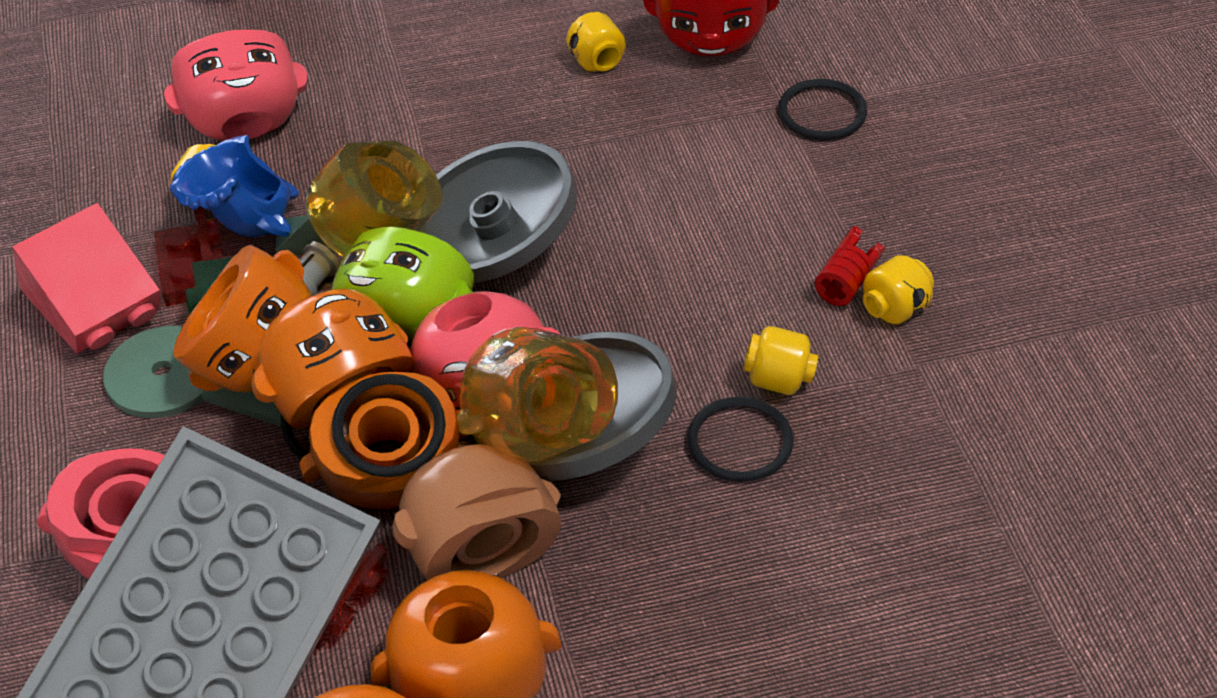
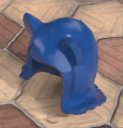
[170,135,299,238]

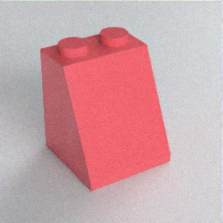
[12,203,160,354]

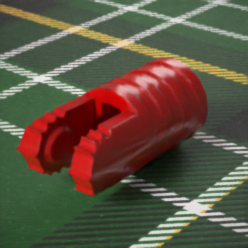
[814,226,885,306]

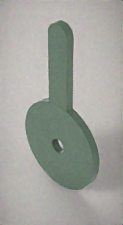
[103,326,280,426]

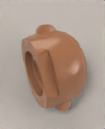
[392,444,561,581]

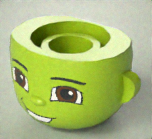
[331,227,474,348]

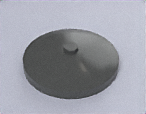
[403,141,578,283]
[478,332,677,481]

